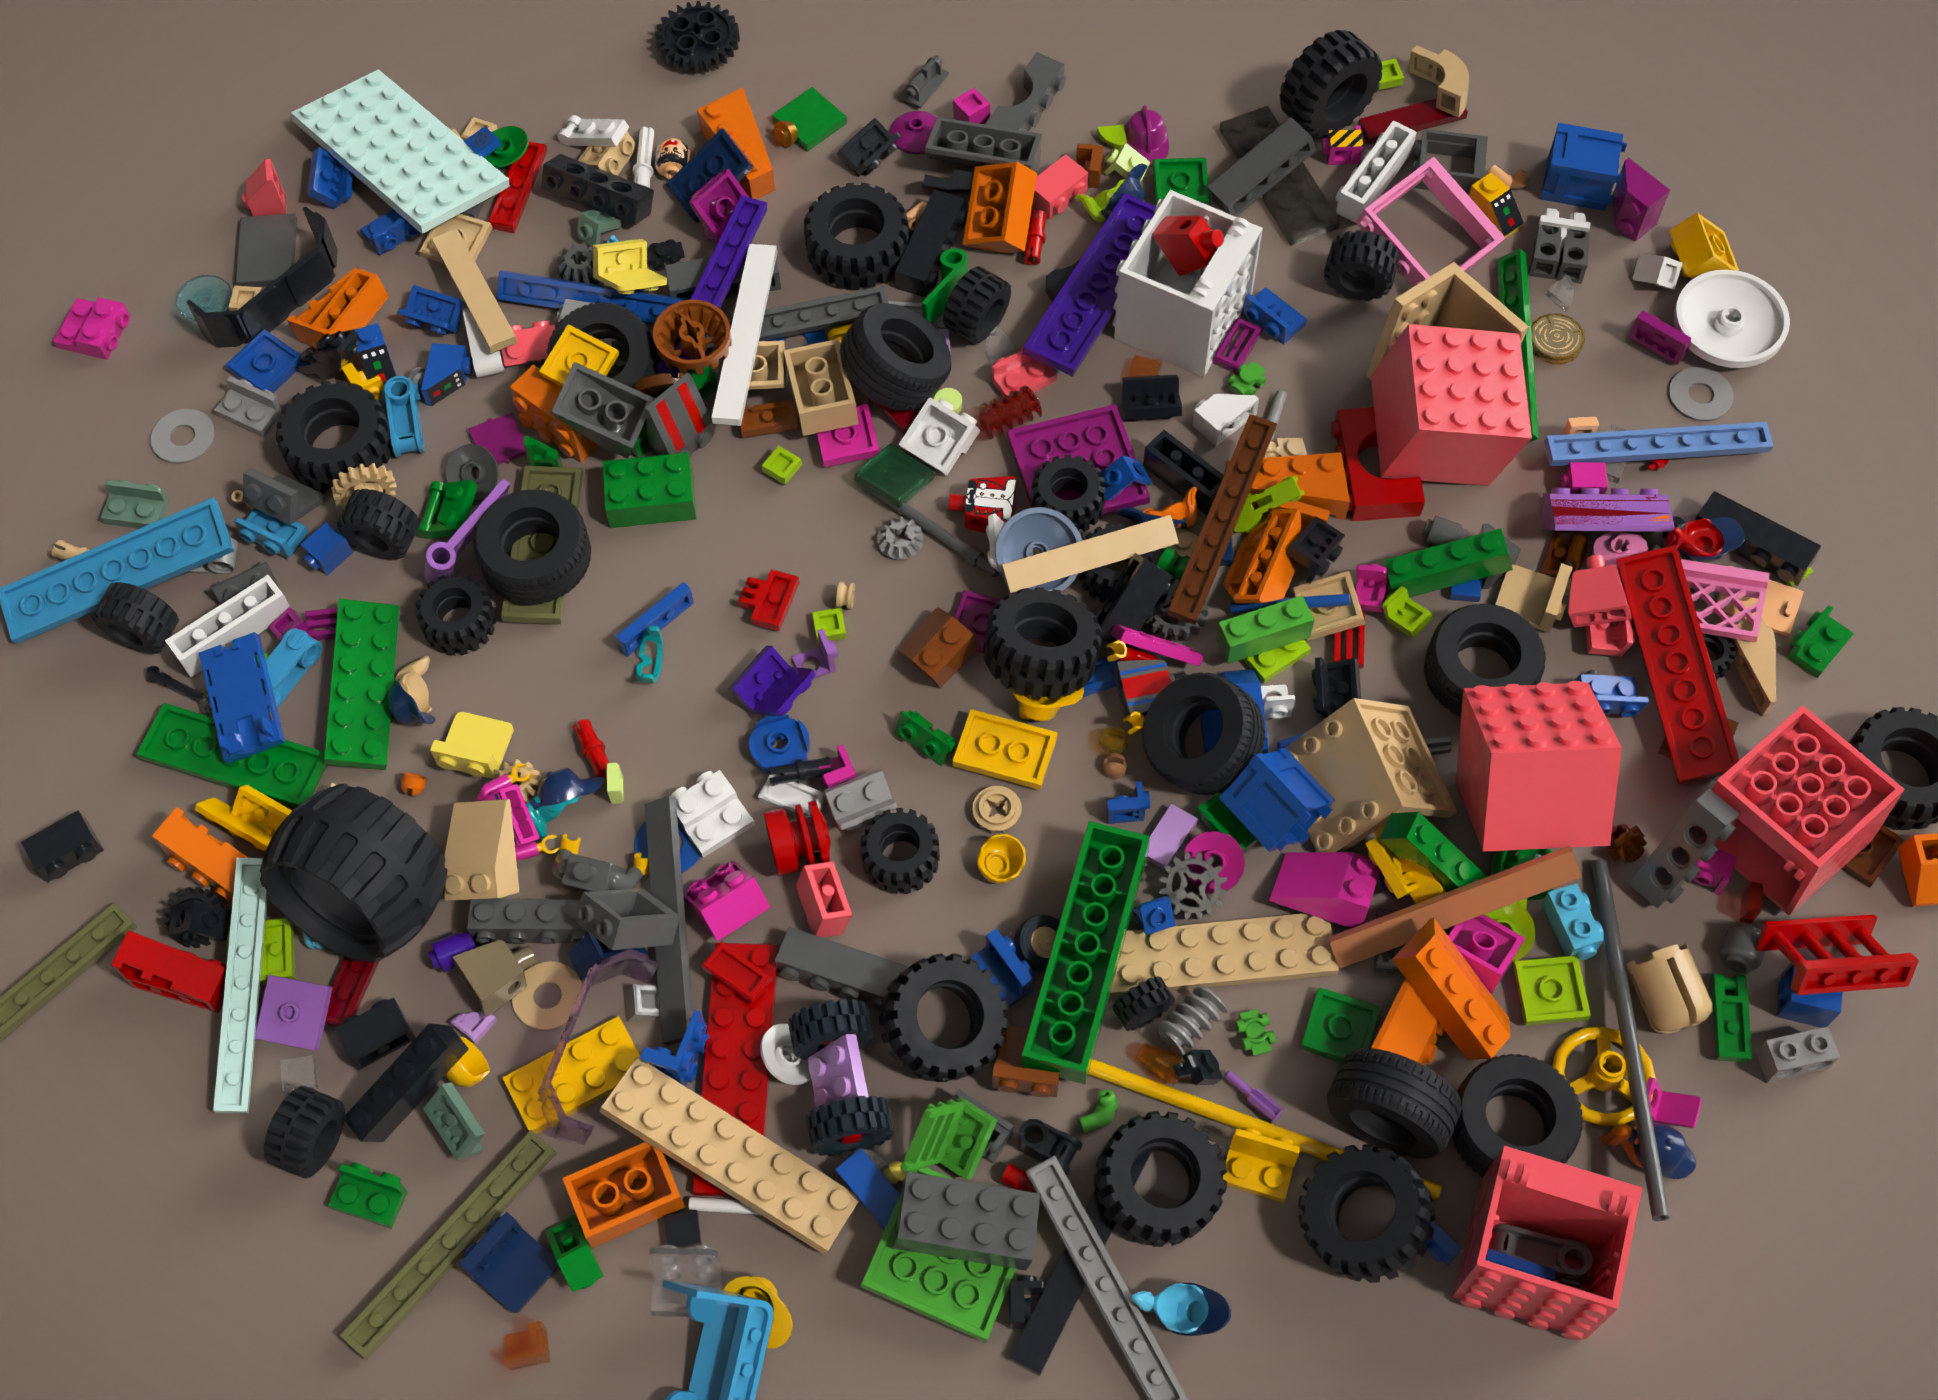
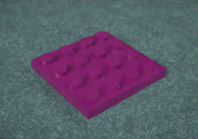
[1007,404,1150,515]

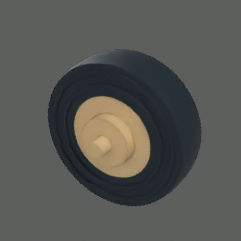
[1014,915,1060,973]

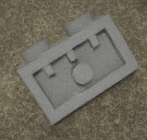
[214,376,282,438]
[823,768,898,831]

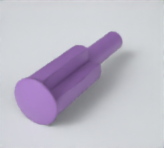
[1225,1071,1284,1124]

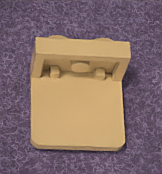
[1495,563,1573,632]

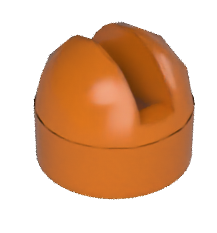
[401,772,427,796]

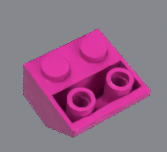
[683,861,771,942]

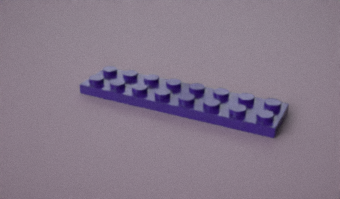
[1023,193,1155,377]

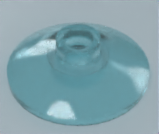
[176,275,232,321]

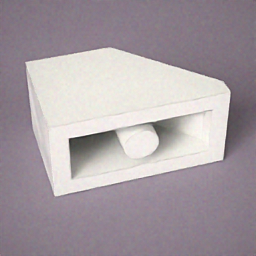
[1192,394,1259,447]

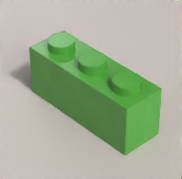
[1216,595,1314,664]

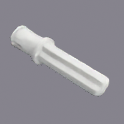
[632,126,654,188]

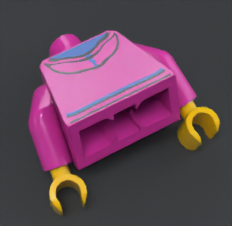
[475,763,560,861]

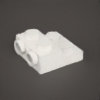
[898,397,980,476]
[671,770,755,858]

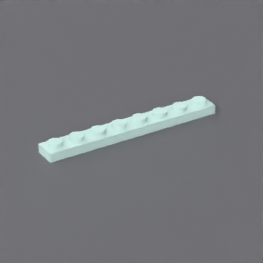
[213,858,268,1114]

